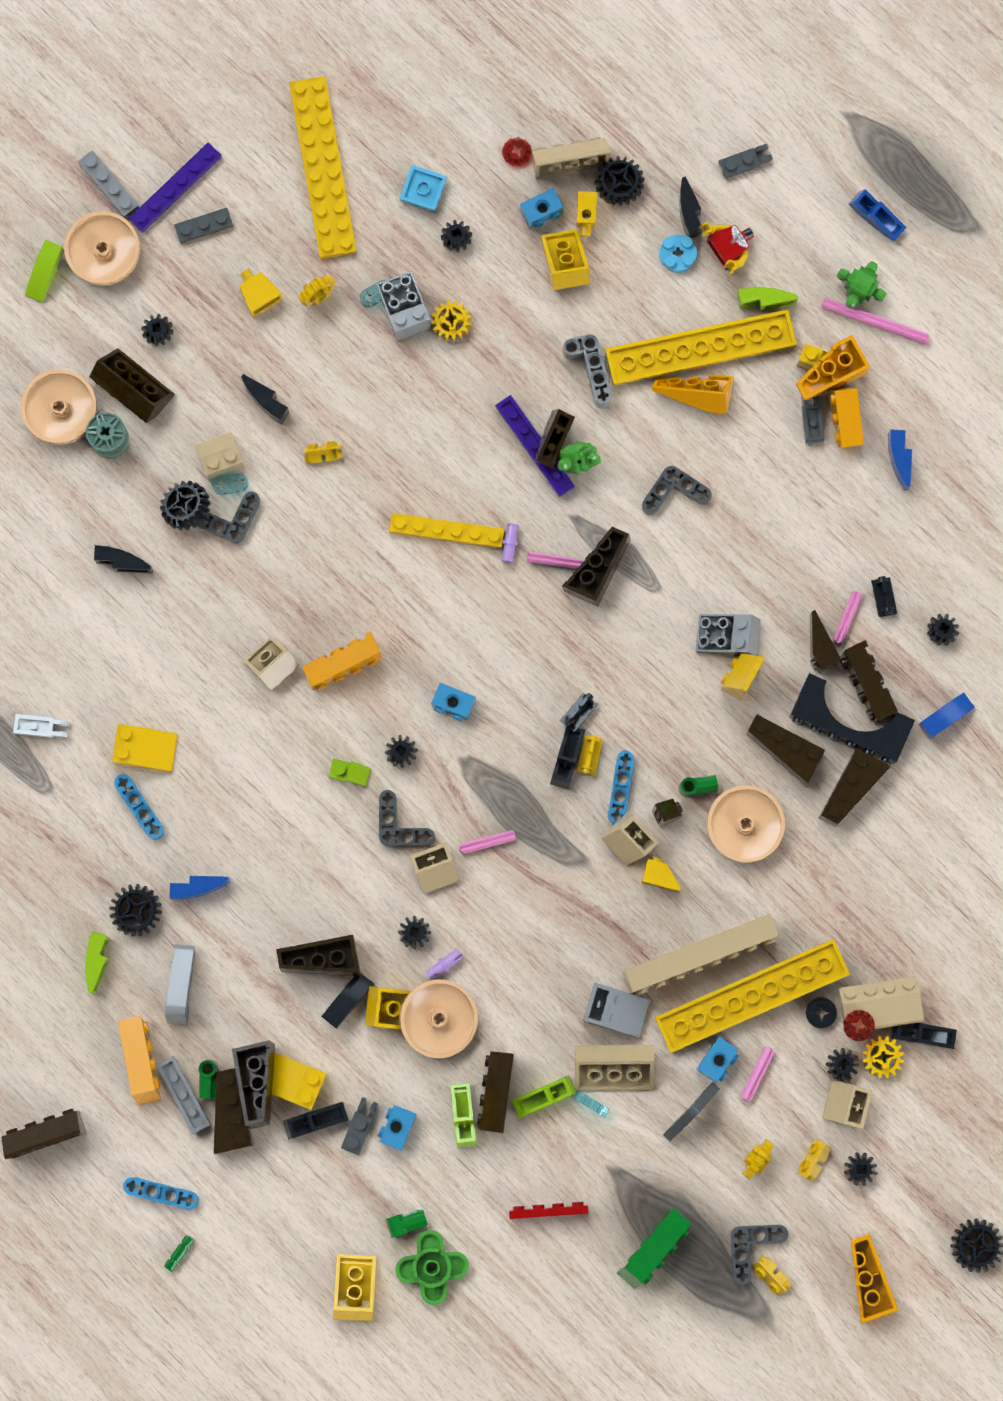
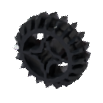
[594,156,645,207]
[160,480,211,531]
[109,884,162,937]
[950,1218,1003,1273]

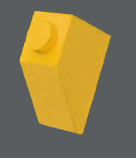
[797,343,827,371]
[641,857,681,893]

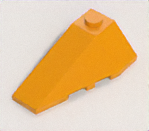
[795,335,871,401]
[652,375,734,415]

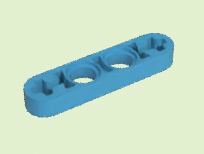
[608,750,634,825]
[114,774,164,840]
[123,1177,199,1209]

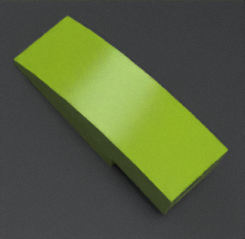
[25,239,64,303]
[737,287,798,312]
[85,931,109,995]
[511,1075,577,1119]
[450,1082,477,1148]

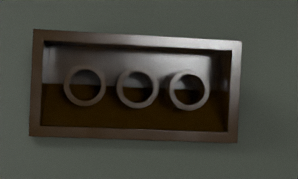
[89,348,175,423]
[477,1051,514,1133]
[1,1108,86,1160]

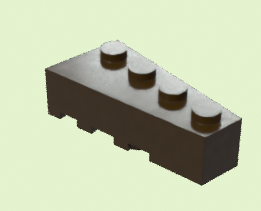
[562,526,631,607]
[276,935,361,977]
[232,1040,275,1129]

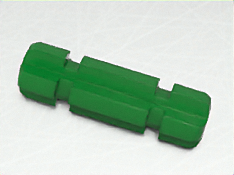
[164,1235,194,1272]

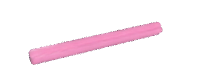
[822,298,929,344]

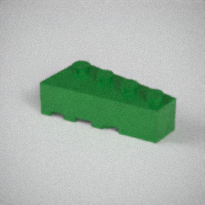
[617,1208,692,1289]

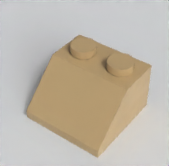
[196,432,244,480]
[243,636,299,690]

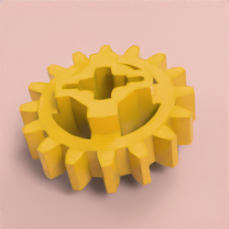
[298,275,337,307]
[431,300,471,342]
[861,1036,904,1079]
[742,1139,774,1179]

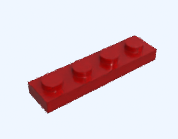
[509,1202,589,1219]

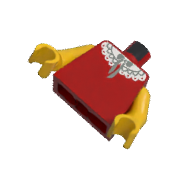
[699,222,754,275]

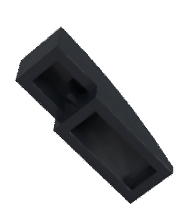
[679,176,702,238]
[241,374,289,425]
[94,545,153,573]
[550,727,585,790]
[321,973,374,1029]
[891,1023,957,1049]
[283,1102,348,1140]

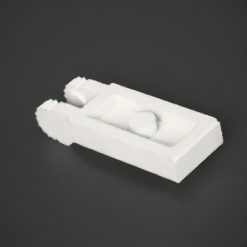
[13,714,69,738]

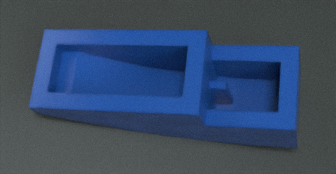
[848,189,907,241]
[888,429,912,490]
[918,692,975,739]
[169,876,230,900]

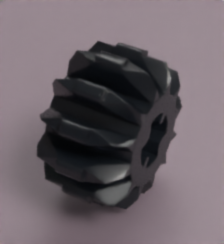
[441,220,472,253]
[141,314,174,347]
[927,614,959,646]
[385,735,418,768]
[398,916,431,949]
[825,1048,859,1081]
[844,1152,877,1186]

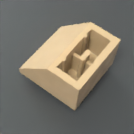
[601,811,659,865]
[410,842,460,894]
[822,1080,873,1129]

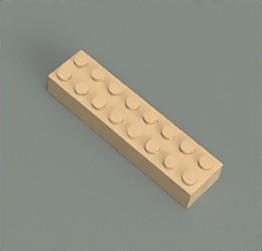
[622,914,779,996]

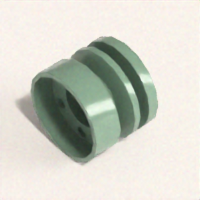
[86,412,130,459]

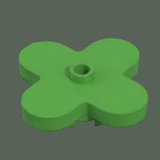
[395,1230,469,1305]

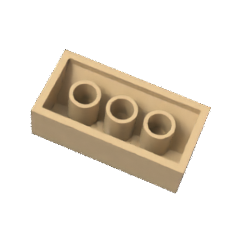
[531,137,610,178]
[838,976,924,1033]
[575,1045,654,1091]

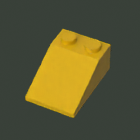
[541,229,590,290]
[720,653,765,700]
[112,724,178,772]
[365,986,410,1029]
[272,1052,327,1110]
[333,1254,376,1321]

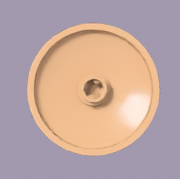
[64,211,140,286]
[21,369,97,445]
[707,785,785,863]
[399,979,478,1058]

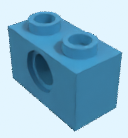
[520,188,563,229]
[431,683,476,721]
[696,1037,739,1083]
[378,1105,416,1151]

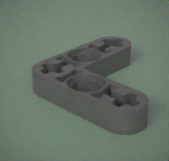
[642,466,712,515]
[196,491,261,544]
[379,790,435,846]
[663,1082,720,1142]
[731,1225,789,1285]

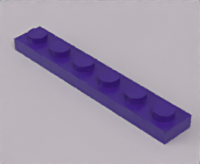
[128,142,222,233]
[495,395,575,498]

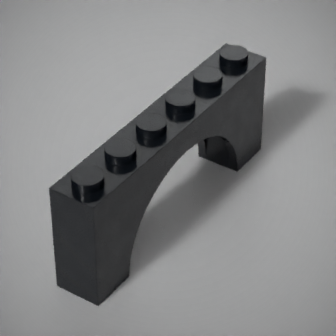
[789,673,915,765]

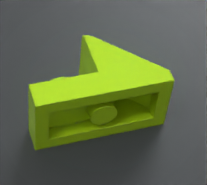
[328,758,371,787]

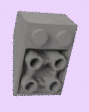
[376,271,432,341]
[695,614,761,656]
[583,983,650,1038]

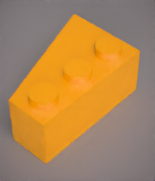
[829,386,864,448]

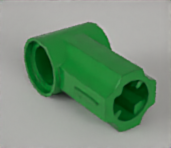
[678,775,718,797]
[199,1059,218,1098]
[386,1209,428,1238]

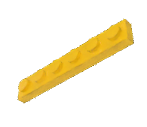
[389,513,504,549]

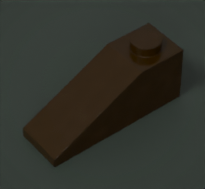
[535,409,575,469]
[810,610,842,674]
[652,799,683,828]

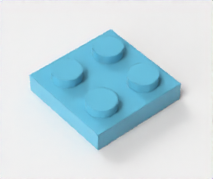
[399,165,447,212]

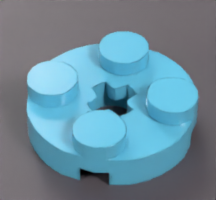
[659,235,697,273]

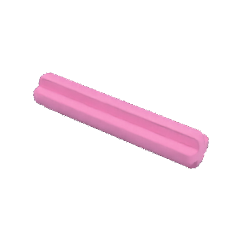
[527,552,583,569]
[833,591,862,645]
[459,830,516,854]
[741,1047,775,1102]

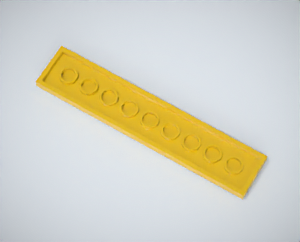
[289,76,357,259]
[605,309,797,386]
[655,939,850,1053]

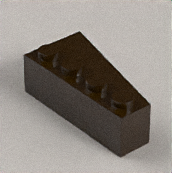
[840,640,898,724]
[746,714,825,787]
[818,748,891,827]
[214,1068,254,1154]

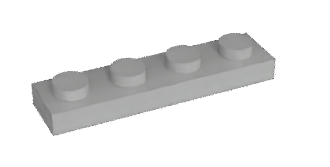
[78,150,139,218]
[156,1056,211,1135]

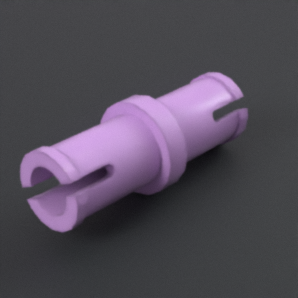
[501,523,519,563]
[425,948,464,980]

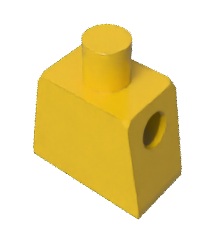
[576,191,597,237]
[239,269,283,318]

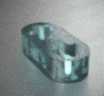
[360,280,385,308]
[212,473,248,495]
[573,1090,610,1118]

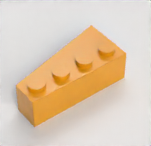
[302,631,382,691]
[118,1016,161,1105]
[851,1232,898,1324]

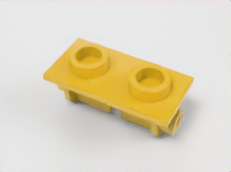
[303,441,343,464]
[576,735,603,776]
[797,1139,831,1182]
[751,1255,791,1296]

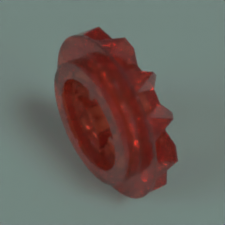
[502,137,532,166]
[843,1010,875,1041]

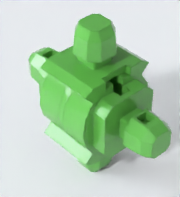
[837,261,887,309]
[557,442,601,474]

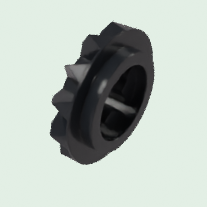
[805,997,837,1029]

